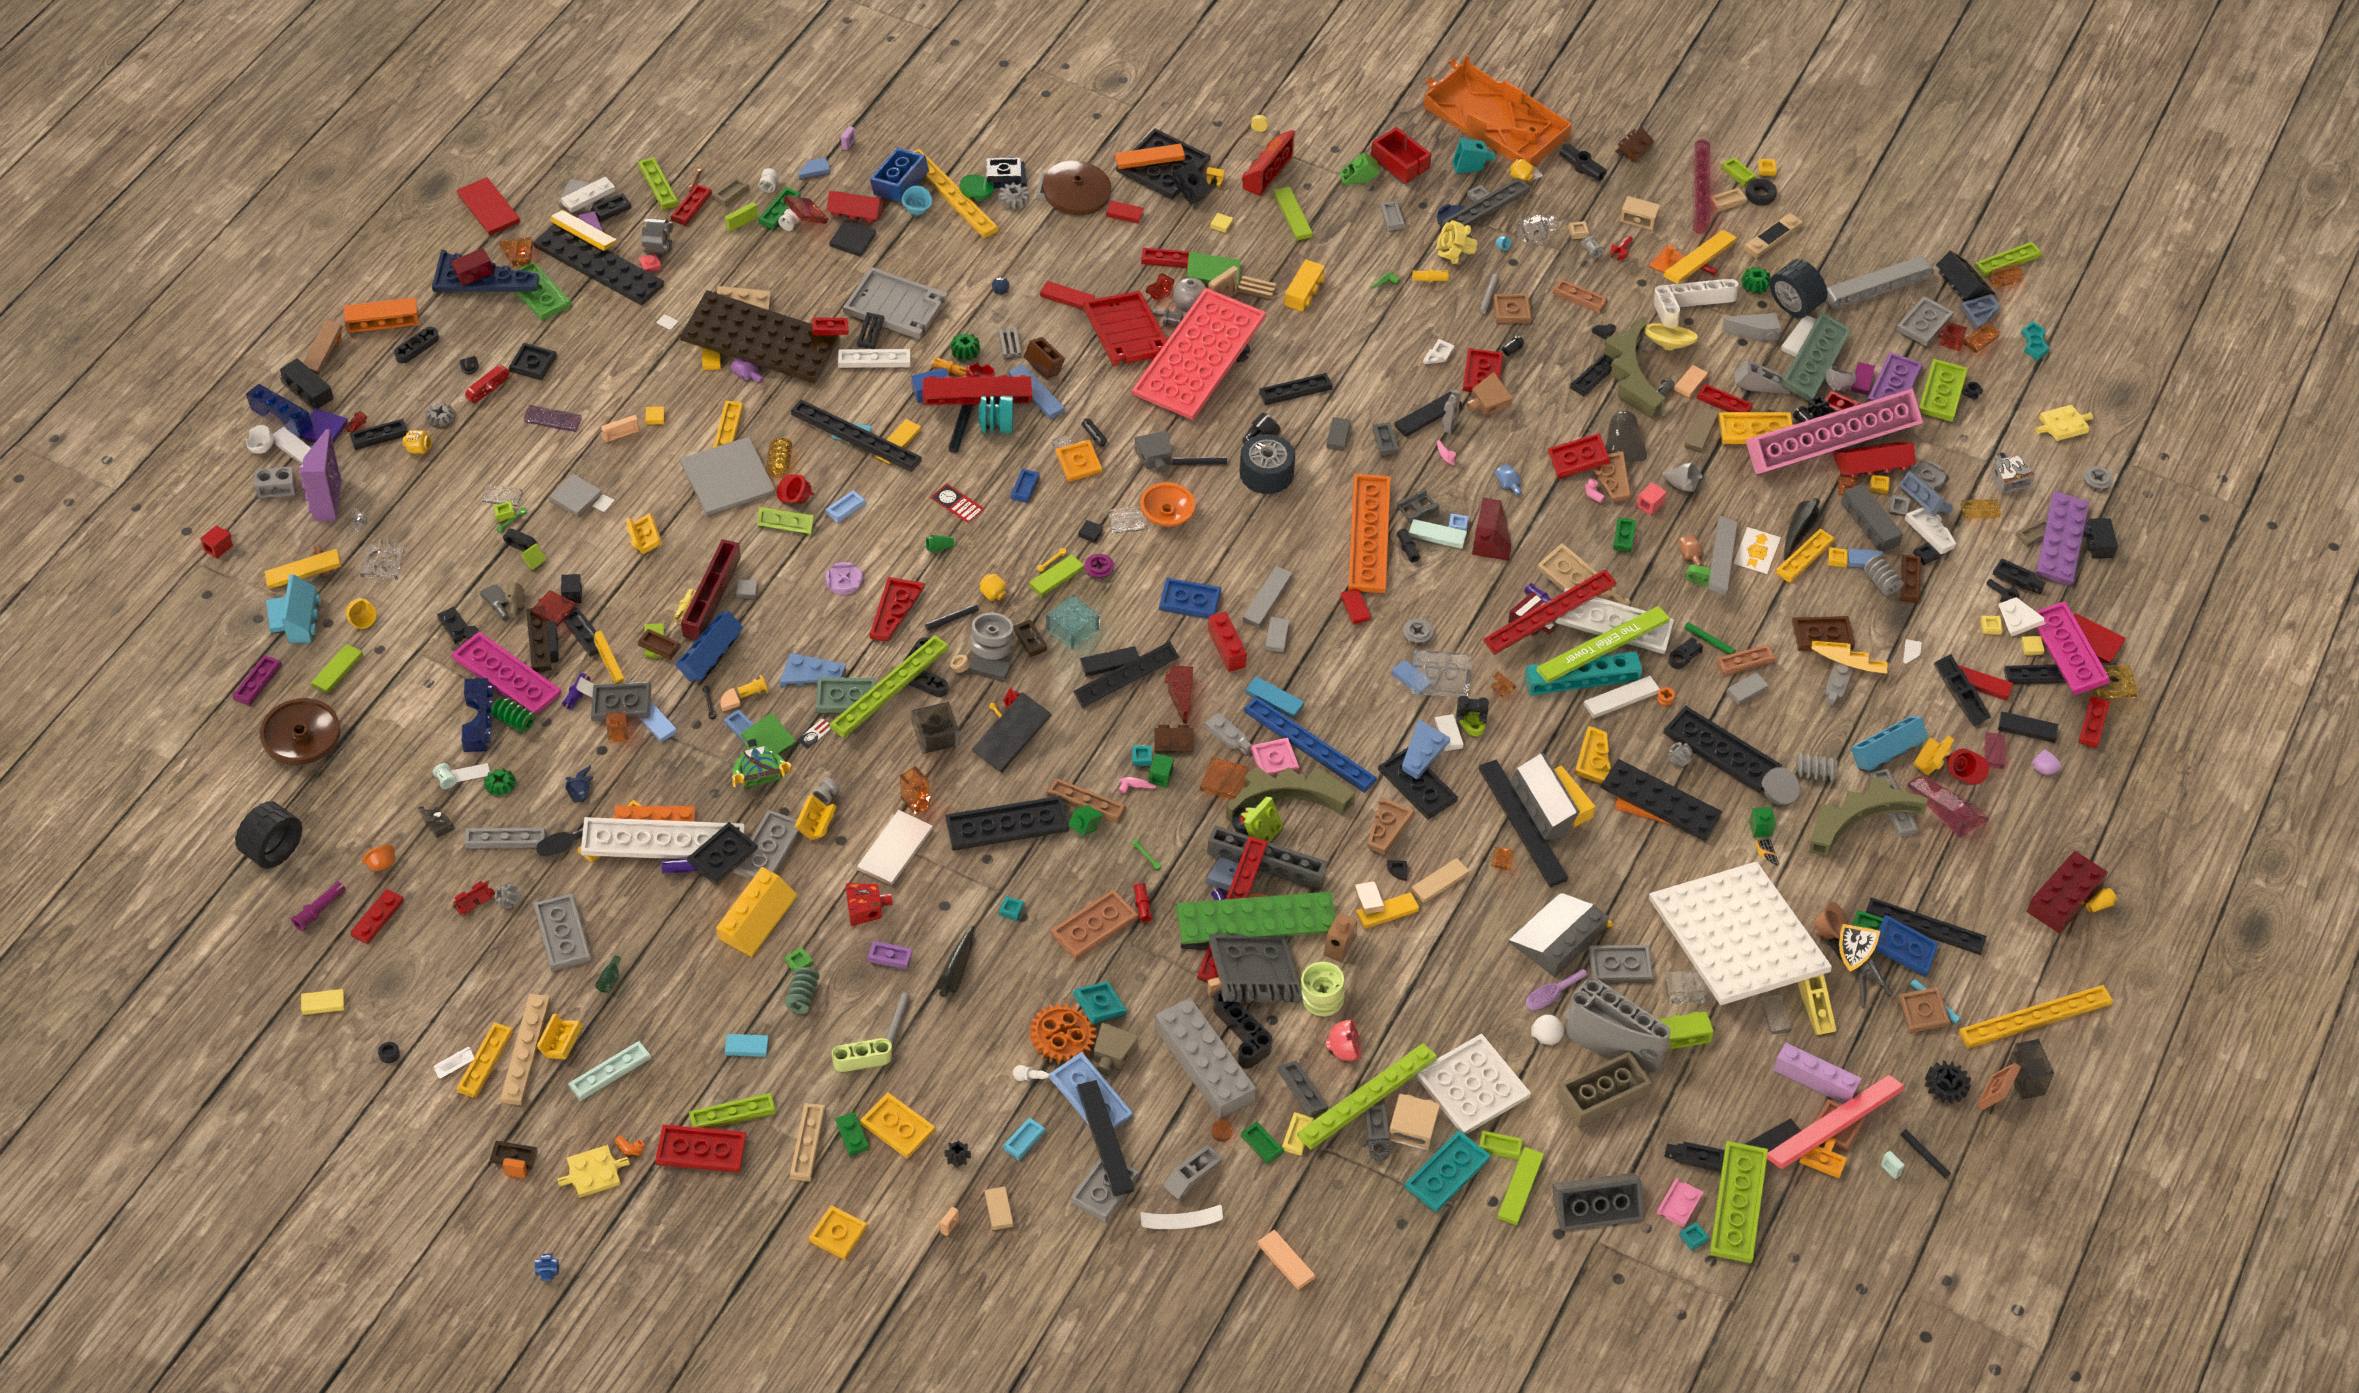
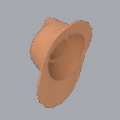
[1815,902,1847,940]

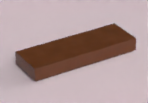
[1900,554,1921,603]

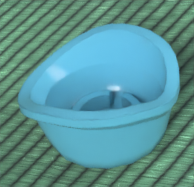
[902,186,932,216]

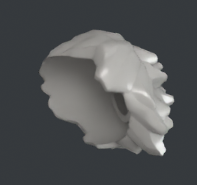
[1825,366,1856,393]

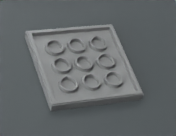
[680,437,775,516]

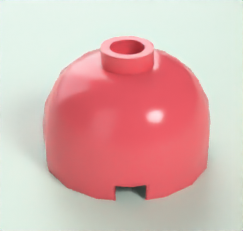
[1326,1019,1361,1061]

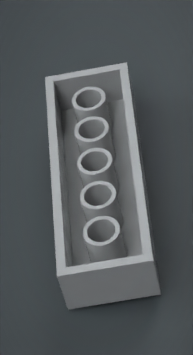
[1155,998,1256,1119]

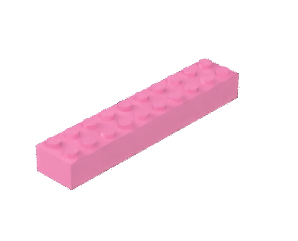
[1746,388,1923,474]

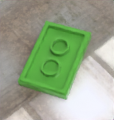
[1186,251,1241,289]

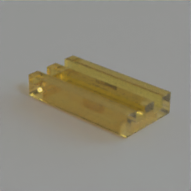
[1960,499,2001,518]

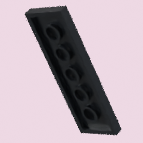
[1663,705,1782,793]
[1601,759,1723,841]
[945,796,1069,851]

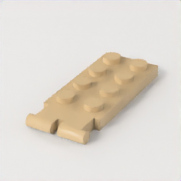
[1537,543,1631,606]

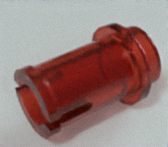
[344,411,367,433]

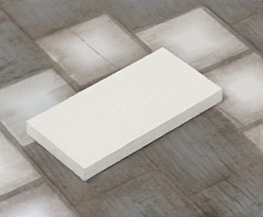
[857,810,933,886]

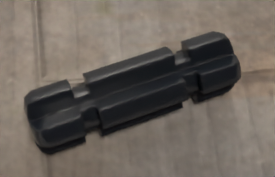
[1081,418,1107,446]

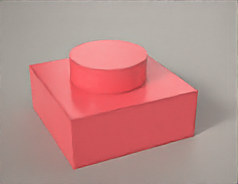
[639,253,661,273]

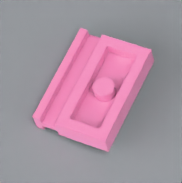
[1657,1178,1703,1228]

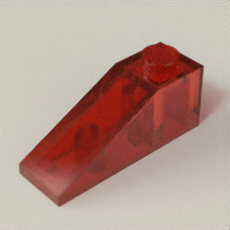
[1165,665,1193,724]

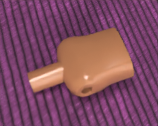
[1677,535,1704,566]

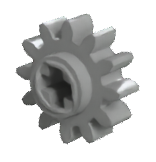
[999,182,1029,210]

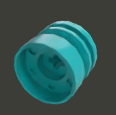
[979,396,1013,434]

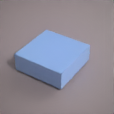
[1449,514,1469,531]

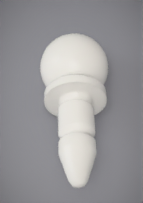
[1013,1065,1049,1081]

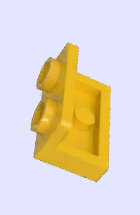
[626,513,662,555]
[1913,735,1954,776]
[794,795,837,841]
[537,1014,583,1059]

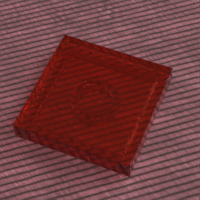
[783,195,829,224]

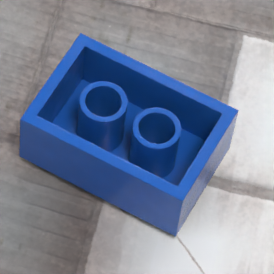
[870,147,929,202]

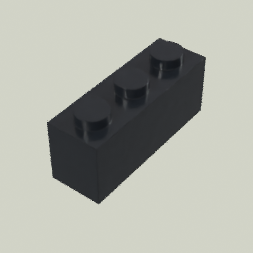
[280,358,334,409]

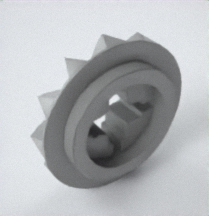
[425,402,455,426]
[2083,466,2113,491]
[1403,619,1433,645]

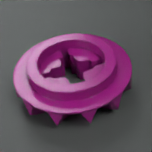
[1084,554,1114,579]

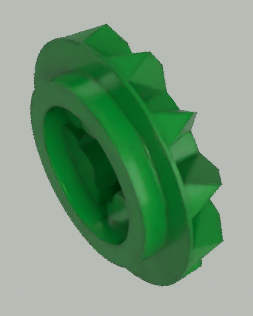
[484,768,516,796]

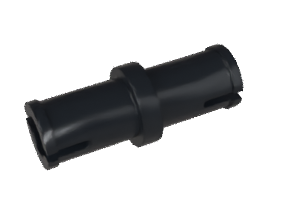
[1396,528,1420,563]

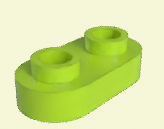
[1455,707,1485,736]

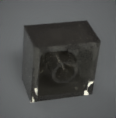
[911,701,960,754]
[2006,1039,2054,1100]

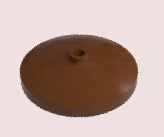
[1043,161,1111,215]
[260,698,340,765]

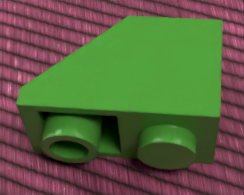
[1339,152,1381,185]

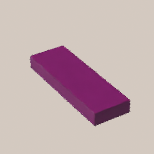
[232,655,282,706]

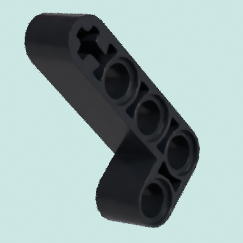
[1213,991,1273,1069]

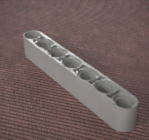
[1826,256,1934,309]

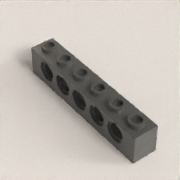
[1207,825,1327,890]

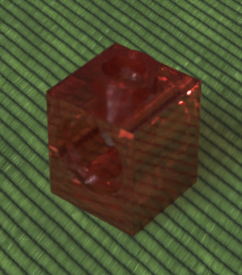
[1938,322,1967,351]

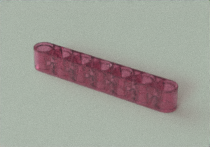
[1693,139,1710,234]

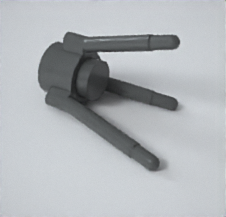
[1857,959,1891,1008]

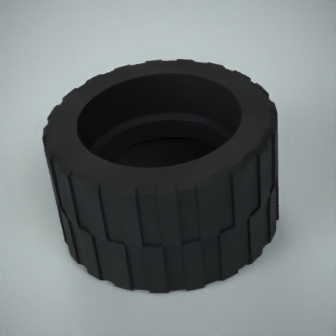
[235,801,303,869]

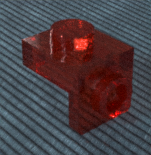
[1146,273,1175,300]

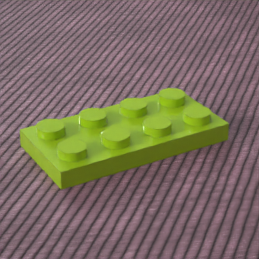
[1919,359,1968,422]

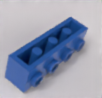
[675,611,743,681]

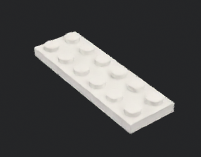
[1555,588,1674,654]

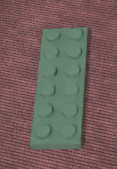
[1780,312,1851,401]

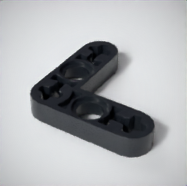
[903,637,948,697]

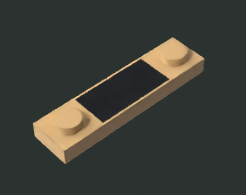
[1744,213,1803,259]

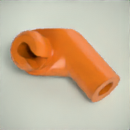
[614,1135,645,1156]

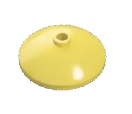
[1644,324,1698,351]

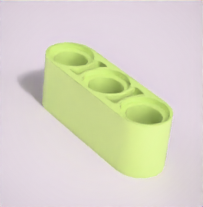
[832,1038,892,1072]

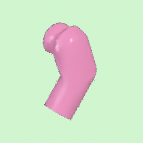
[1585,479,1605,504]

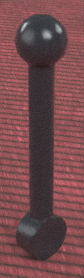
[702,686,716,719]

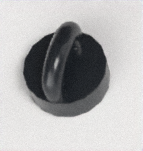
[459,356,479,374]

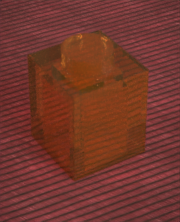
[606,711,628,742]

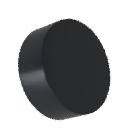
[378,1042,400,1063]

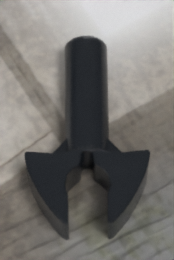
[1986,579,2020,603]

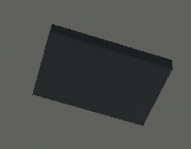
[687,822,758,885]

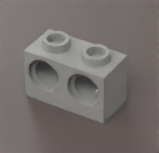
[255,466,296,498]

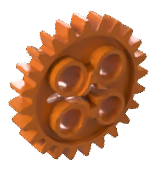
[1029,1003,1096,1065]

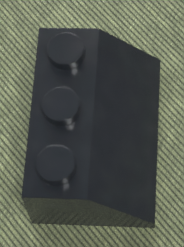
[1936,250,1995,301]

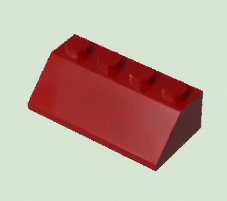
[1242,130,1295,196]
[1832,441,1916,478]

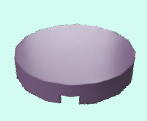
[825,562,863,595]

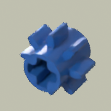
[535,1253,559,1281]

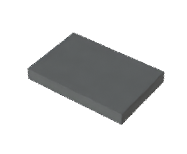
[591,682,652,721]

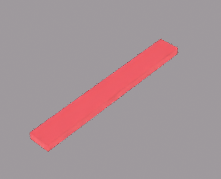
[1767,1075,1904,1169]

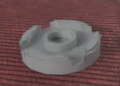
[1910,461,1946,491]
[1762,767,1800,806]

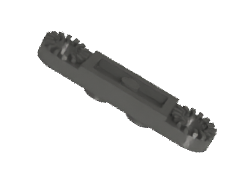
[1365,1098,1390,1161]

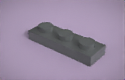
[1277,1060,1328,1117]

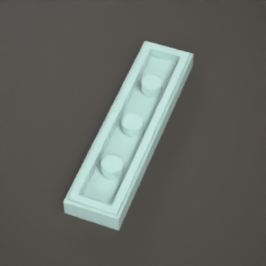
[568,1041,651,1101]

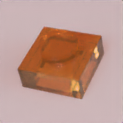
[1837,477,1857,496]
[1491,846,1515,871]

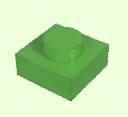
[785,947,813,971]

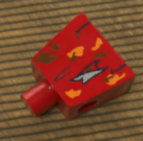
[846,883,893,926]

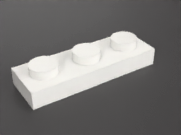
[561,177,615,213]

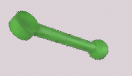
[496,507,527,533]
[1132,839,1161,870]

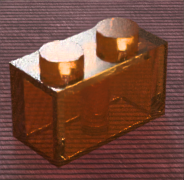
[900,766,931,814]

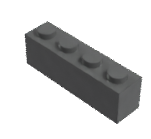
[1841,483,1903,552]

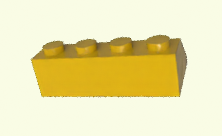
[716,867,798,957]

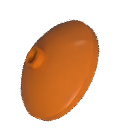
[1140,482,1195,527]

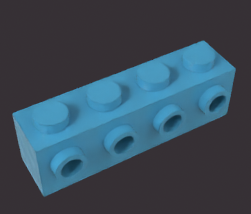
[1851,716,1929,771]

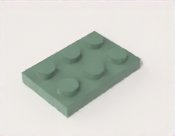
[816,677,876,713]

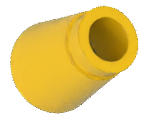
[2086,888,2117,913]

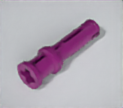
[291,881,346,931]

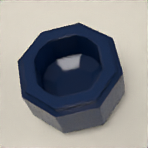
[992,277,1009,295]

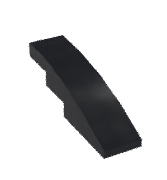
[1933,654,1991,726]

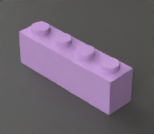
[1773,1042,1862,1104]

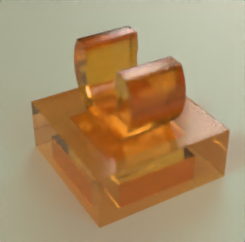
[1491,671,1516,696]

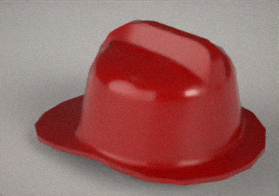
[777,474,814,504]
[1946,748,1989,785]

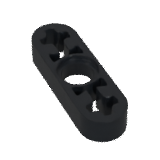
[394,327,439,363]

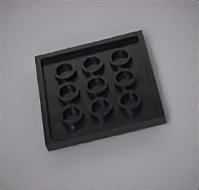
[1116,128,1211,199]

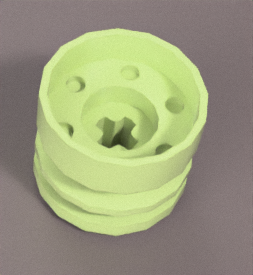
[1301,961,1345,1017]

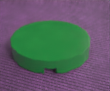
[959,174,993,201]

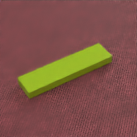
[638,157,679,210]
[1273,186,1313,241]
[1974,242,2042,278]
[689,1093,776,1129]
[1497,1147,1544,1226]

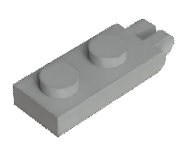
[1442,390,1461,433]

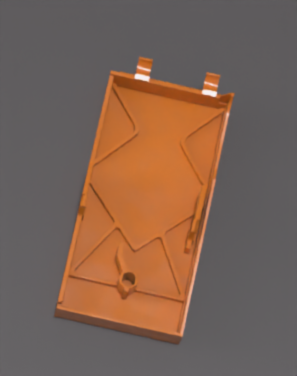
[1424,55,1572,167]

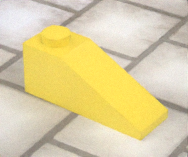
[1798,974,1836,1035]

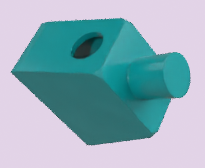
[1452,138,1495,173]

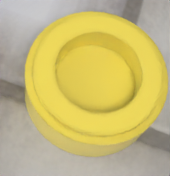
[1251,115,1268,132]

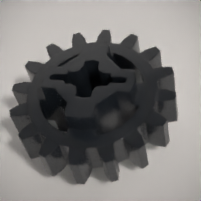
[1925,1061,1971,1104]

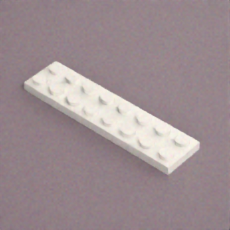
[581,817,744,859]

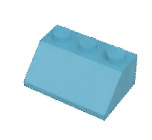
[282,574,321,643]

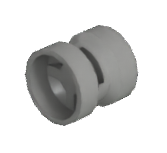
[813,778,840,805]

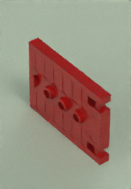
[1082,291,1167,366]

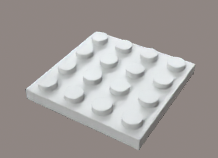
[1415,1034,1531,1135]

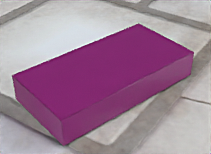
[1850,362,1875,395]

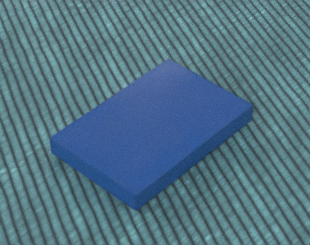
[1159,578,1222,619]
[1875,915,1939,977]

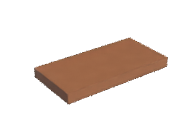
[1050,889,1138,960]

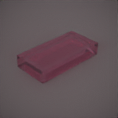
[1984,732,2005,769]

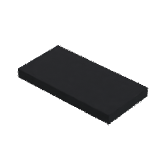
[972,692,1052,773]
[1378,747,1458,820]

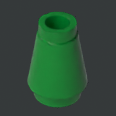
[926,535,954,553]

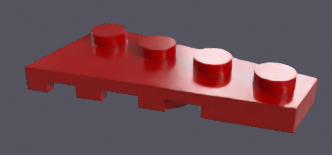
[869,577,925,642]

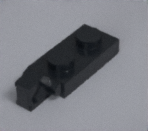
[1992,558,2046,594]
[1664,1141,1725,1172]

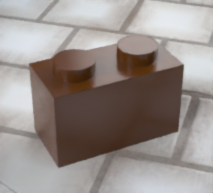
[1023,337,1065,379]

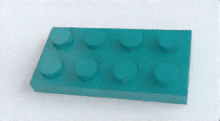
[1404,1130,1491,1213]

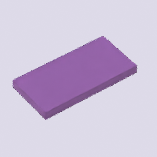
[1867,352,1923,402]

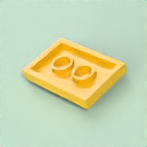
[860,1092,935,1159]

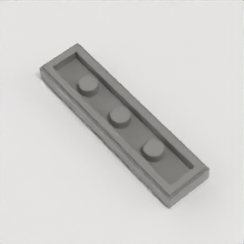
[1242,566,1292,628]
[1869,768,1918,837]
[464,828,546,849]

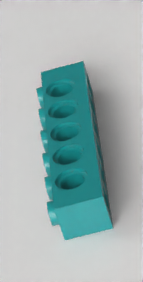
[1524,652,1642,696]

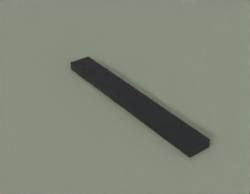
[791,400,922,472]
[1479,759,1568,887]

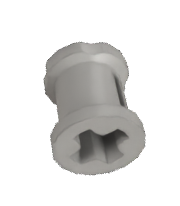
[1582,236,1604,259]

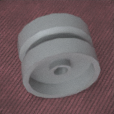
[970,613,1013,660]

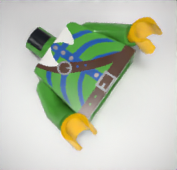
[732,739,793,788]

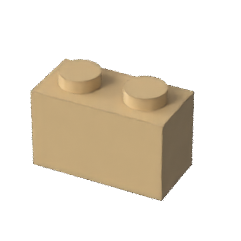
[1620,196,1660,231]

